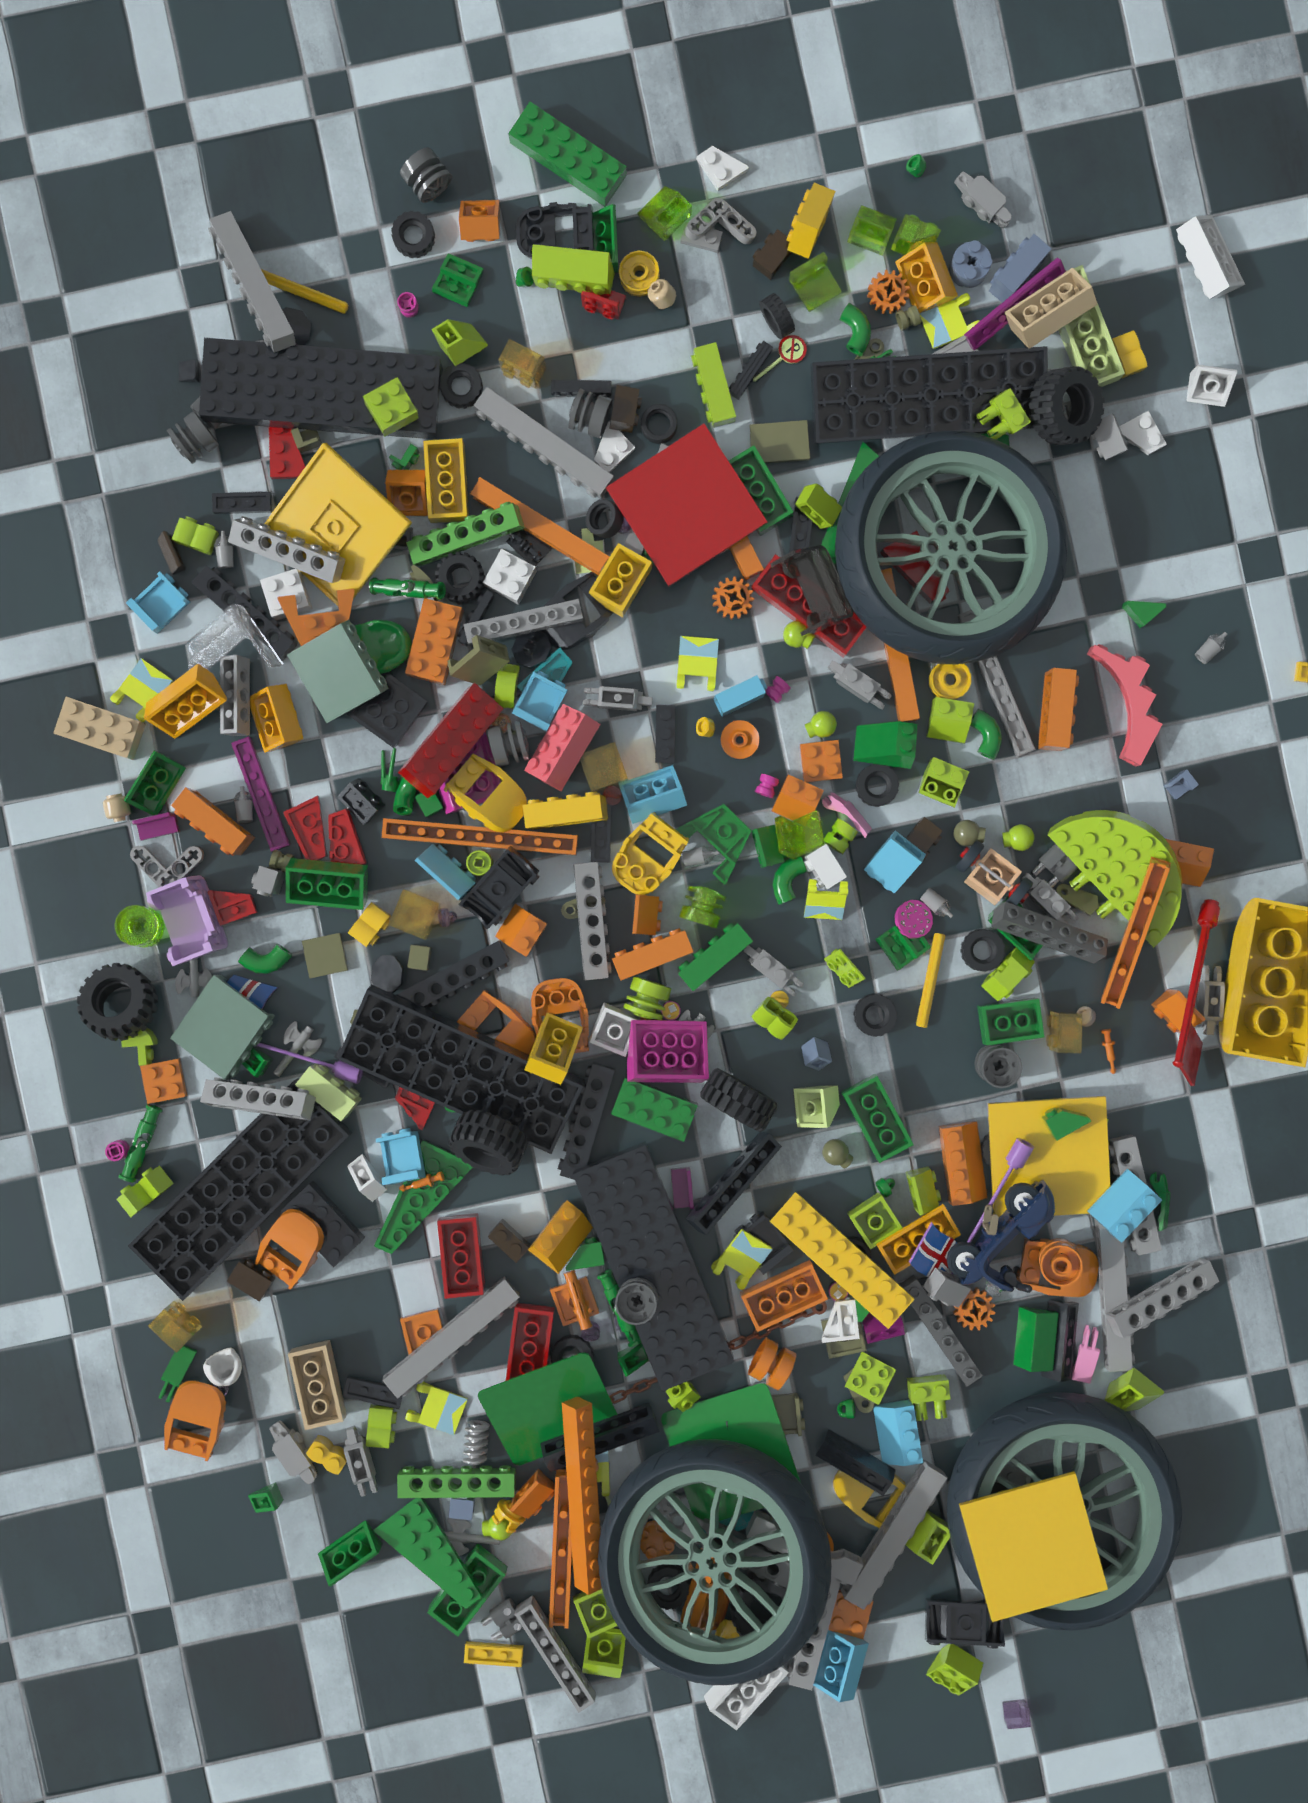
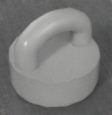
[1075,1006,1096,1027]

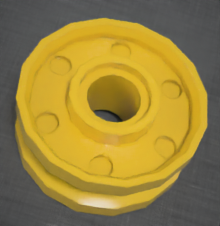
[619,250,660,297]
[929,664,971,700]

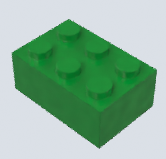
[977,998,1045,1045]

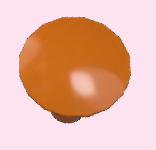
[640,1520,676,1559]

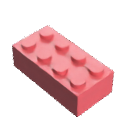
[524,704,601,791]

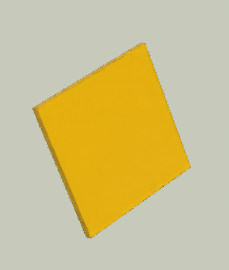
[264,442,412,606]
[988,1096,1110,1217]
[959,1471,1108,1622]

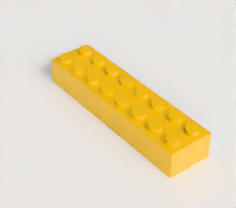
[770,1192,914,1329]

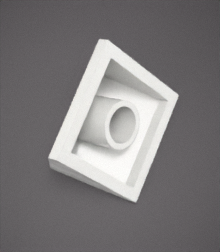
[1186,365,1237,407]

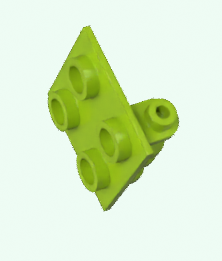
[824,948,865,988]
[845,1352,896,1405]

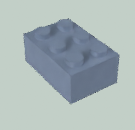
[989,234,1052,303]

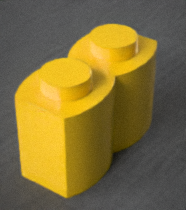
[1112,330,1148,378]
[348,902,391,947]
[306,1435,347,1475]

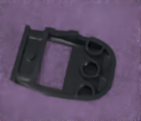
[516,202,595,259]
[540,572,613,650]

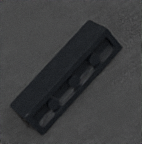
[1041,1300,1079,1382]
[815,1430,896,1496]

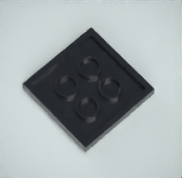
[347,672,428,748]

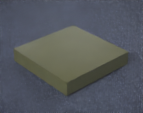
[302,933,348,979]
[821,1318,867,1359]

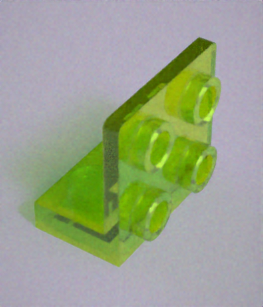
[789,252,841,312]
[775,810,824,859]

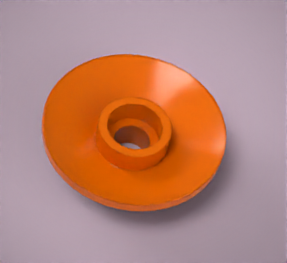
[721,720,759,759]

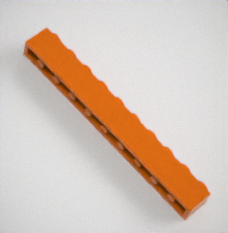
[382,818,578,856]
[562,1397,602,1595]

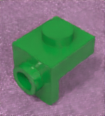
[389,443,420,470]

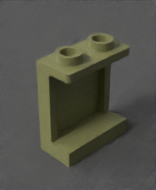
[447,635,510,686]
[771,1393,805,1436]

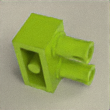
[977,388,1030,440]
[907,1374,950,1421]

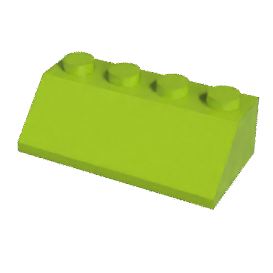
[532,244,614,295]

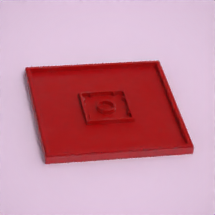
[606,424,767,587]

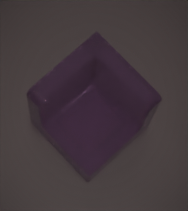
[1002,1699,1031,1729]

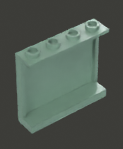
[287,620,389,723]
[170,975,275,1079]

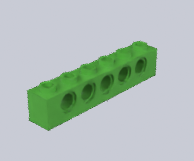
[406,502,525,567]
[397,1465,516,1498]

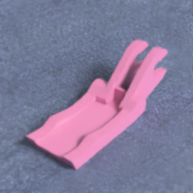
[822,792,872,838]
[1072,1325,1100,1384]

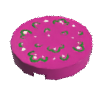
[895,900,933,939]

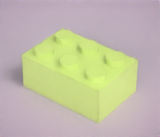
[295,1064,362,1121]

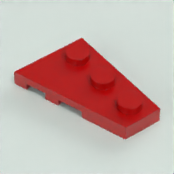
[269,427,306,479]
[283,796,327,861]
[328,809,367,865]

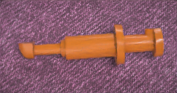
[1102,1029,1116,1074]
[399,1171,444,1192]

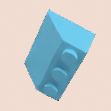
[619,765,687,824]
[415,844,477,900]
[1087,1169,1162,1243]
[873,1399,923,1466]
[813,1630,869,1702]

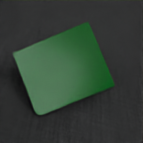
[415,793,444,818]

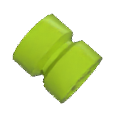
[822,818,858,855]
[466,850,494,876]

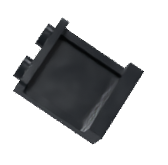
[733,1212,794,1275]

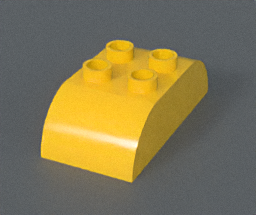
[1219,898,1308,1068]

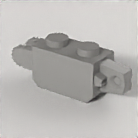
[954,171,1012,228]
[828,661,892,709]
[583,686,653,711]
[1021,873,1079,924]
[743,945,804,997]
[1197,965,1225,1035]
[269,1420,318,1484]
[344,1425,378,1497]

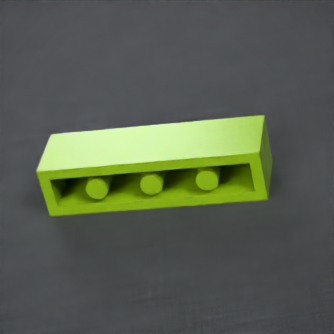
[691,342,736,428]

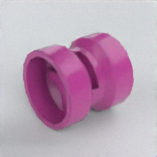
[397,292,419,318]
[765,676,791,703]
[755,774,779,798]
[105,1139,130,1161]

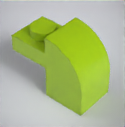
[495,664,520,709]
[121,1028,158,1066]

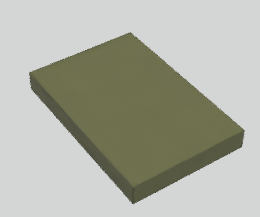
[749,420,810,464]

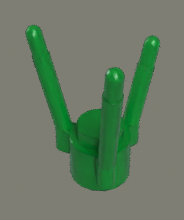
[380,748,402,792]

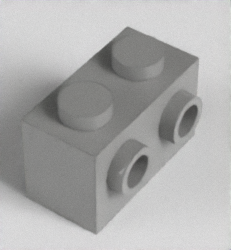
[1091,414,1129,460]
[251,866,286,897]
[923,1268,971,1308]

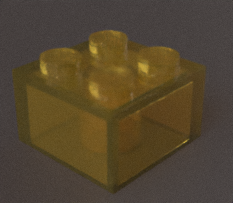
[498,339,546,389]
[580,742,628,792]
[389,889,441,940]
[1046,1011,1082,1053]
[148,1301,202,1353]

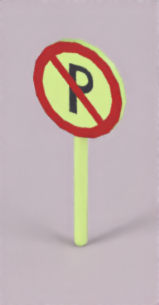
[753,335,807,381]

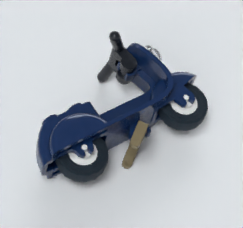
[947,1180,1055,1297]

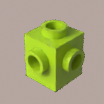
[666,1381,701,1412]

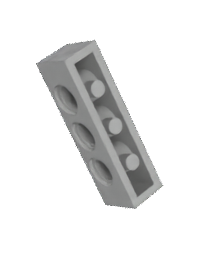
[220,655,250,736]

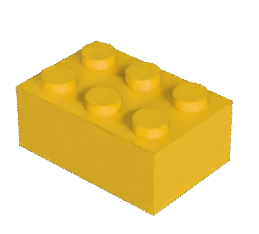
[786,183,836,259]
[524,1013,583,1085]

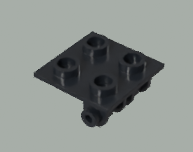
[506,529,552,567]

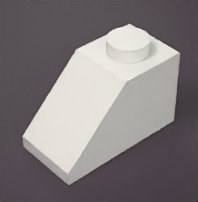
[347,1154,387,1202]

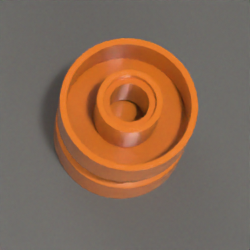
[1039,1238,1083,1287]
[748,1337,796,1390]

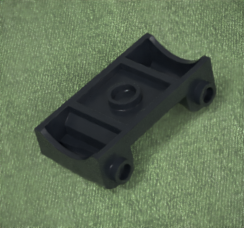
[458,845,540,930]
[925,1598,1005,1649]

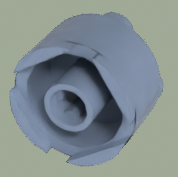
[949,240,992,288]

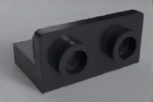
[337,778,385,825]

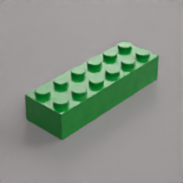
[508,102,627,207]

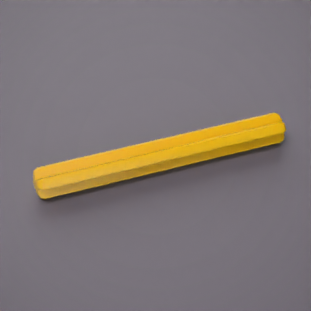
[261,269,348,314]
[916,933,945,1028]

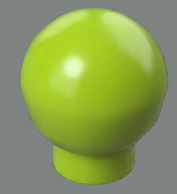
[783,621,815,649]
[804,711,837,738]
[1002,824,1034,851]
[482,1517,512,1541]

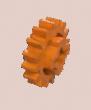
[867,270,910,314]
[712,577,754,620]
[953,1287,996,1331]

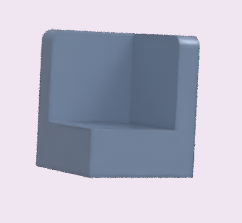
[1163,770,1199,799]
[801,1037,832,1071]
[449,1498,475,1520]

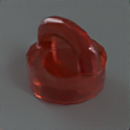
[603,786,622,805]

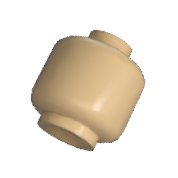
[648,279,676,309]
[103,793,131,822]

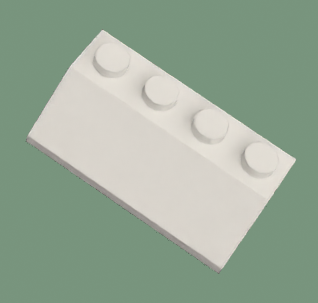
[1176,215,1245,299]
[704,1665,789,1730]

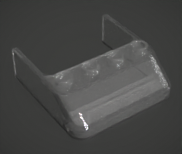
[185,604,283,711]

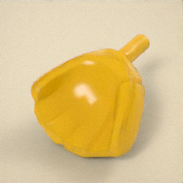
[715,1619,740,1639]

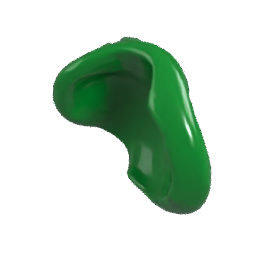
[354,620,412,674]

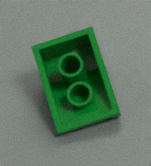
[853,721,918,769]

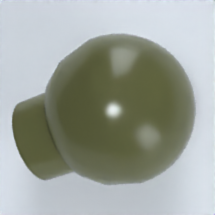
[954,820,986,846]
[822,1139,853,1169]

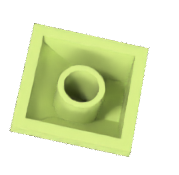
[793,1086,840,1128]

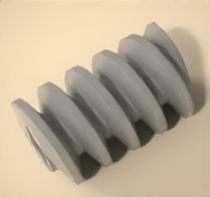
[462,1420,490,1465]

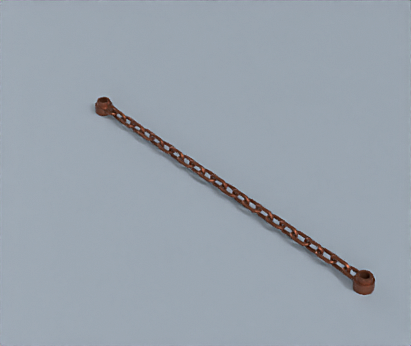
[609,1301,827,1404]

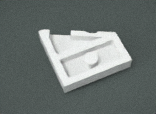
[696,146,749,191]
[1119,411,1167,455]
[594,421,635,473]
[821,1299,860,1343]

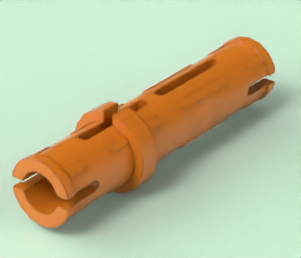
[563,1270,592,1330]

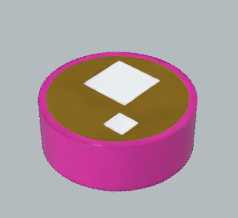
[661,1001,680,1020]
[828,1281,848,1301]

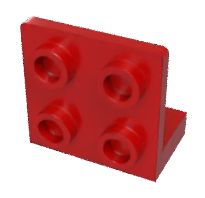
[581,290,626,320]

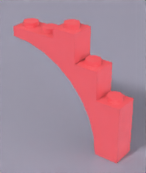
[1087,644,1162,767]

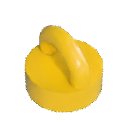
[696,717,715,737]
[770,990,789,1008]

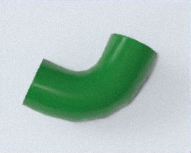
[839,303,871,356]
[970,709,1002,760]
[393,777,418,816]
[772,854,807,905]
[238,944,292,974]

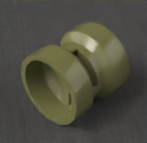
[896,305,921,331]
[269,850,294,873]

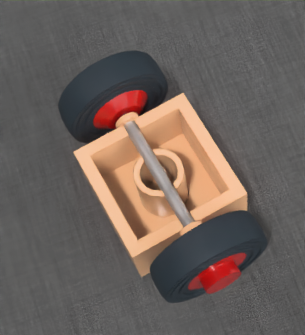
[956,840,1033,906]

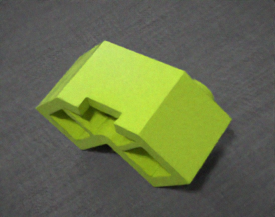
[981,947,1035,1001]
[116,1165,174,1217]

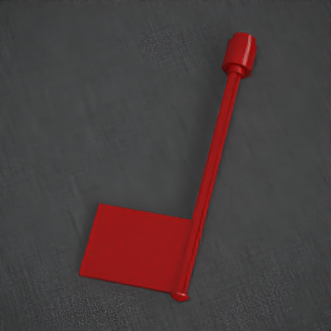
[1172,899,1221,1086]

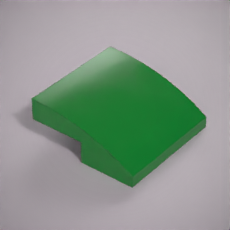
[432,253,483,307]
[875,925,931,971]

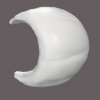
[203,1347,242,1386]

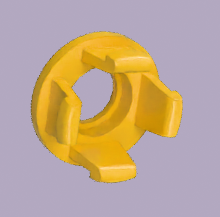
[492,1499,526,1533]

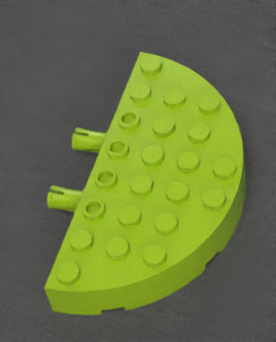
[1048,810,1182,948]

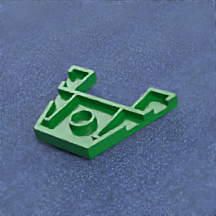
[675,804,752,885]

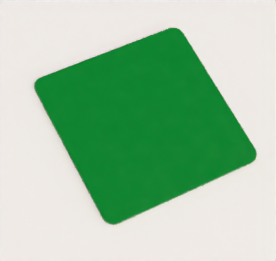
[478,1353,618,1465]
[661,1383,801,1521]

